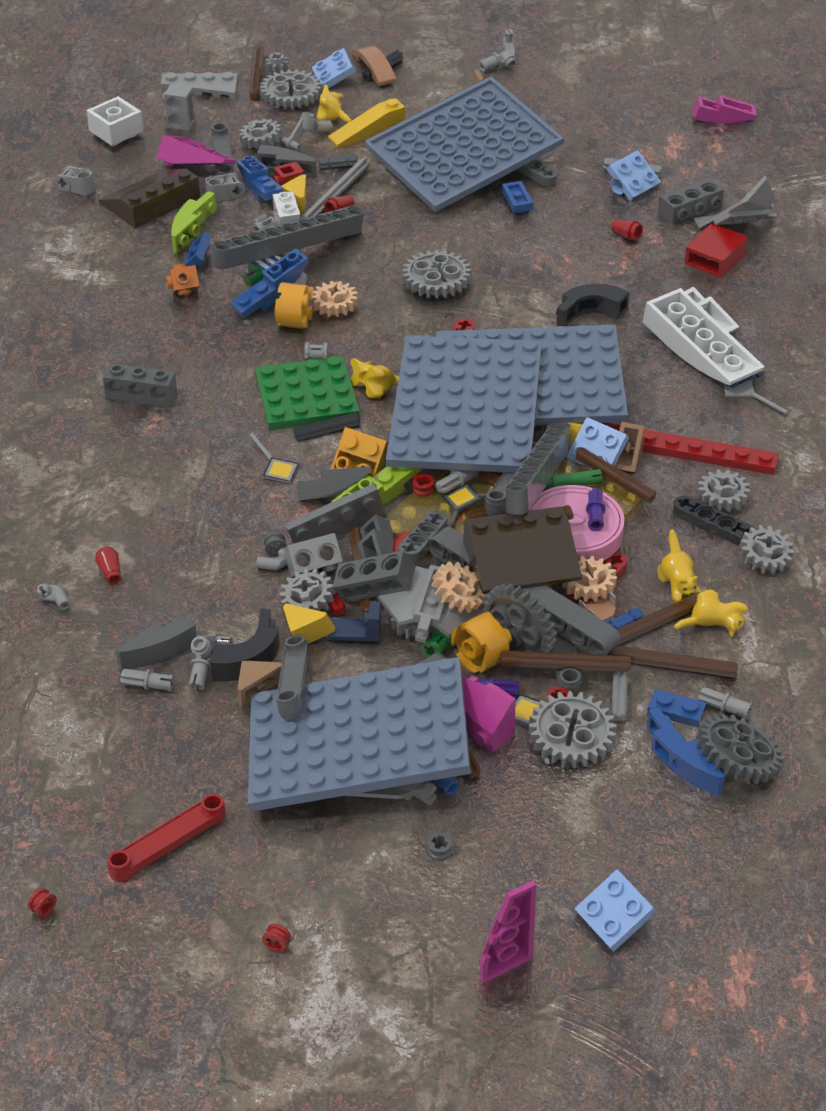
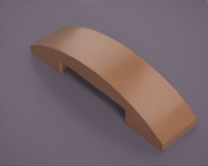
[352,45,396,86]

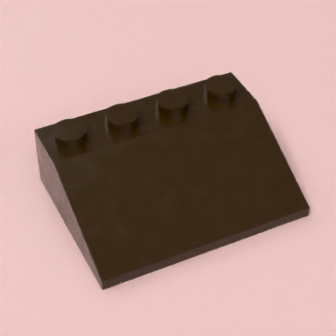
[99,169,200,228]
[463,506,582,594]

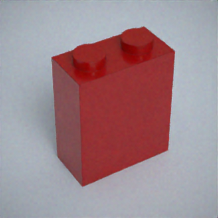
[684,223,748,278]

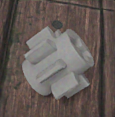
[265,53,289,75]
[252,214,277,232]

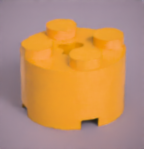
[275,282,314,329]
[451,612,512,673]

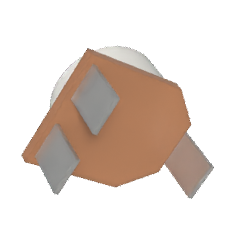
[579,592,616,623]

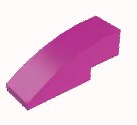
[692,95,757,123]

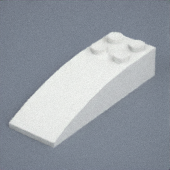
[642,288,765,385]

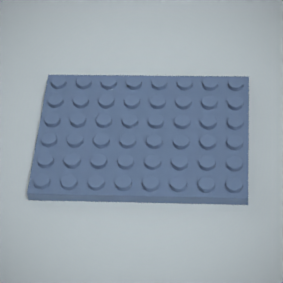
[364,76,564,212]
[436,324,628,425]
[386,335,542,473]
[248,657,471,812]

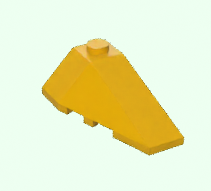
[328,98,405,149]

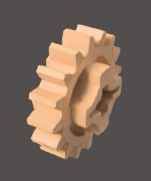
[311,281,358,317]
[562,556,617,602]
[432,562,486,613]

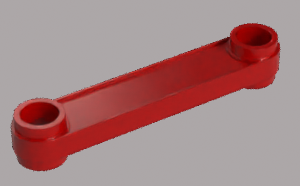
[107,794,226,882]

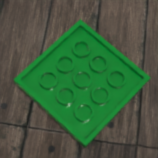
[255,356,359,430]

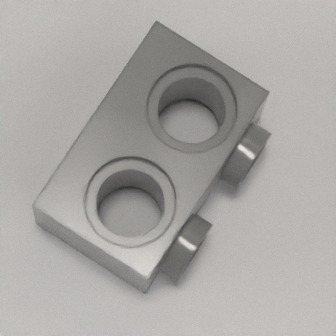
[162,84,196,131]
[283,533,343,577]

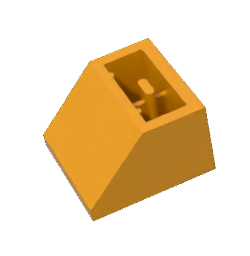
[331,427,389,477]

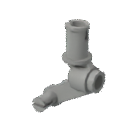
[478,29,516,72]
[279,112,332,152]
[188,633,233,690]

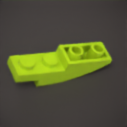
[171,191,217,254]
[331,467,422,505]

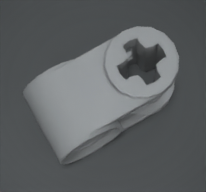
[55,166,95,196]
[206,173,246,203]

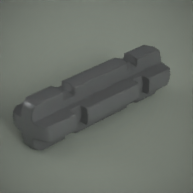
[319,154,358,169]

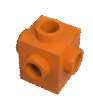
[166,264,200,296]

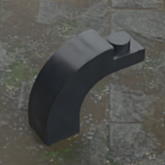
[556,284,630,327]
[211,609,280,681]

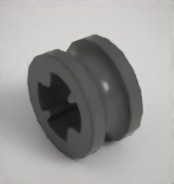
[264,532,287,557]
[427,832,452,861]

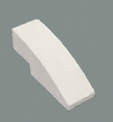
[685,287,739,334]

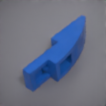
[236,156,283,202]
[230,248,309,318]
[647,706,725,796]

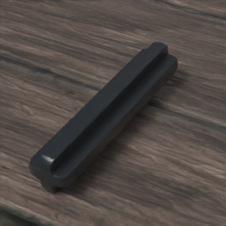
[362,50,403,81]
[293,413,360,441]

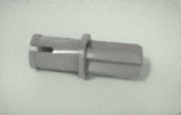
[436,470,479,494]
[120,669,174,692]
[698,687,753,720]

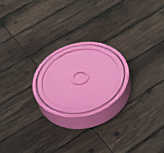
[529,485,624,561]

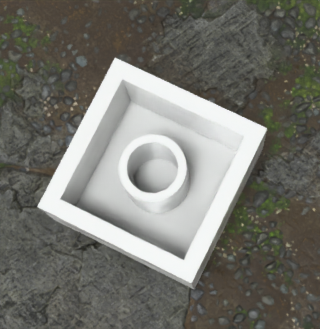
[86,97,144,146]

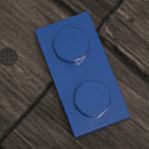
[502,181,533,213]
[184,231,212,268]
[647,689,707,728]

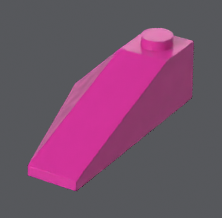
[157,135,236,167]
[462,676,516,753]
[479,881,537,984]

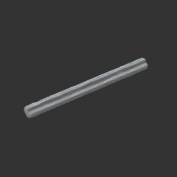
[300,158,369,219]

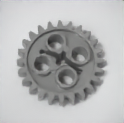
[260,69,322,109]
[402,250,471,298]
[528,691,617,768]

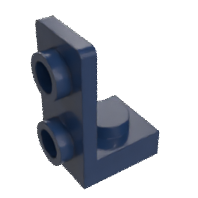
[328,601,381,641]

